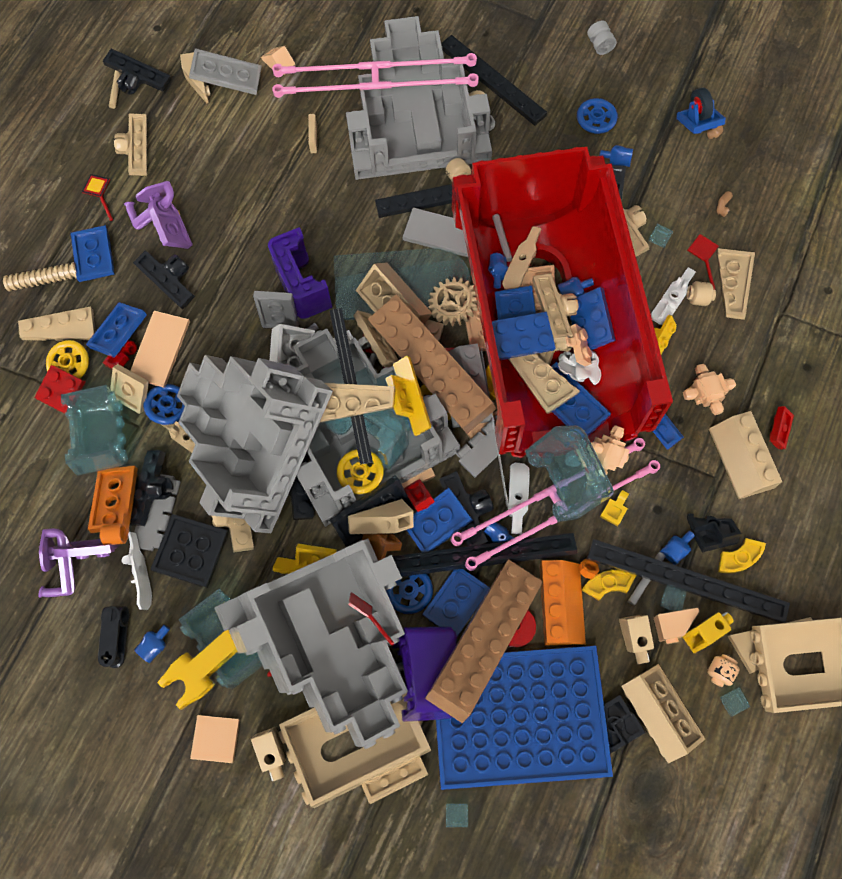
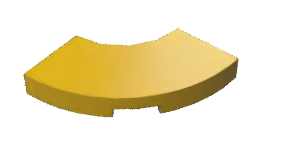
[718,538,766,573]
[582,570,636,600]

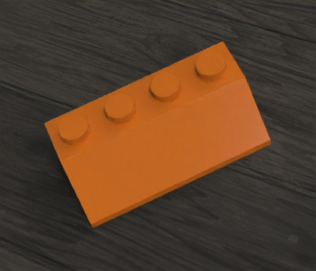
[540,560,586,646]

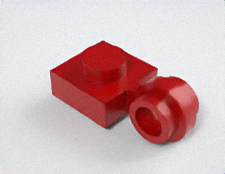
[102,340,137,370]

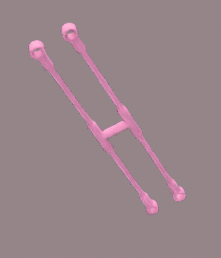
[272,53,478,98]
[451,438,660,571]

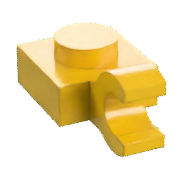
[600,490,629,527]

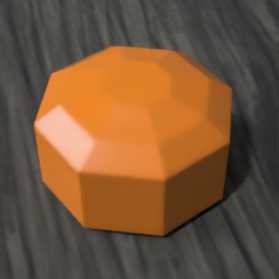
[578,559,600,579]

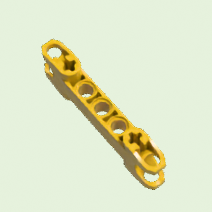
[157,630,238,710]

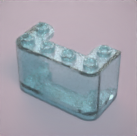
[61,385,128,476]
[325,409,409,470]
[525,425,614,522]
[178,588,263,689]

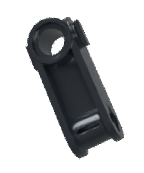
[98,606,130,668]

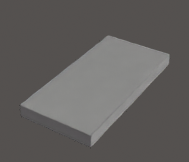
[189,49,262,95]
[403,208,468,257]

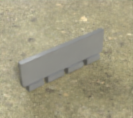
[456,416,498,478]
[134,474,181,551]

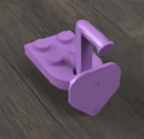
[124,181,192,249]
[38,528,121,598]

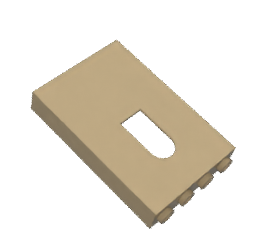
[751,617,842,713]
[278,693,431,808]

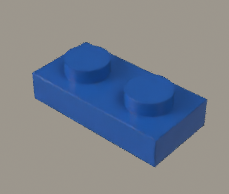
[653,414,684,450]

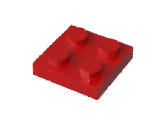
[34,364,86,415]

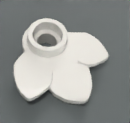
[567,351,601,385]
[558,352,585,382]

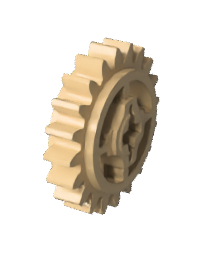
[428,277,478,326]

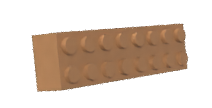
[368,294,497,434]
[425,559,543,723]

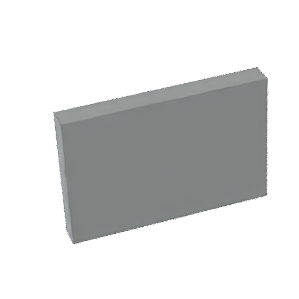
[253,291,299,328]

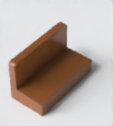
[362,533,402,561]

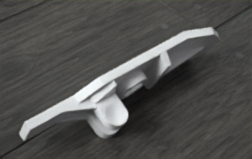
[651,267,696,325]
[508,462,529,535]
[122,532,152,610]

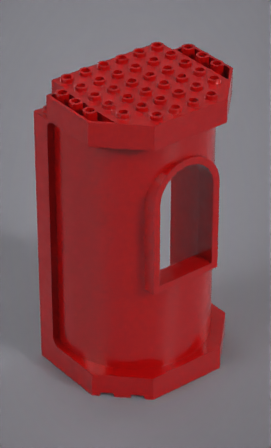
[452,147,673,460]

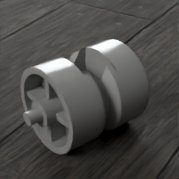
[587,21,617,55]

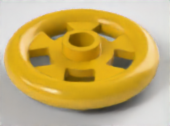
[46,340,89,378]
[336,449,384,494]

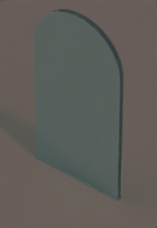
[334,248,471,320]

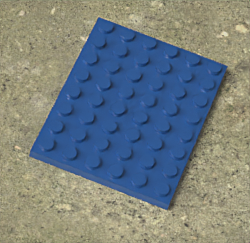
[436,646,613,790]

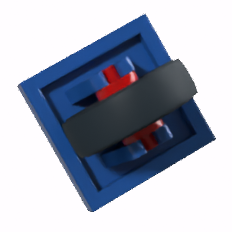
[677,87,726,134]

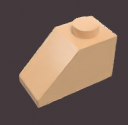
[261,46,295,75]
[654,608,699,644]

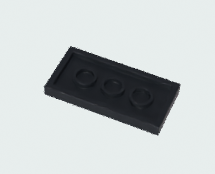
[329,475,412,547]

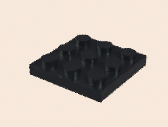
[150,514,229,588]

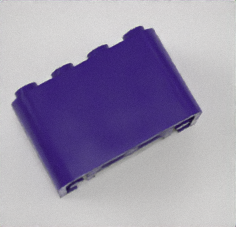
[268,227,332,319]
[392,627,457,722]

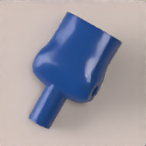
[600,146,633,167]
[488,253,509,289]
[558,277,594,297]
[483,522,514,543]
[660,531,695,565]
[134,625,170,663]

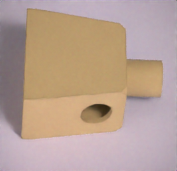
[619,615,654,664]
[251,727,286,781]

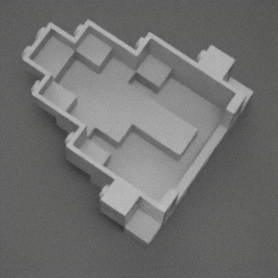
[346,16,492,180]
[293,329,460,527]
[177,355,333,533]
[214,539,408,749]

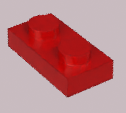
[769,406,794,449]
[404,479,435,512]

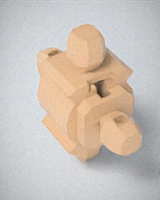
[683,364,736,415]
[588,425,630,480]

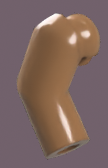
[707,125,723,139]
[716,191,733,217]

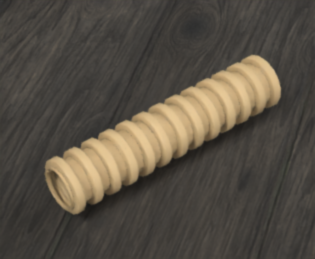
[3,262,77,292]

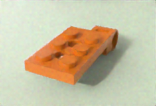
[88,466,138,545]

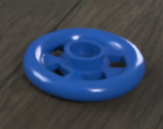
[577,98,618,134]
[143,384,185,425]
[386,574,433,614]

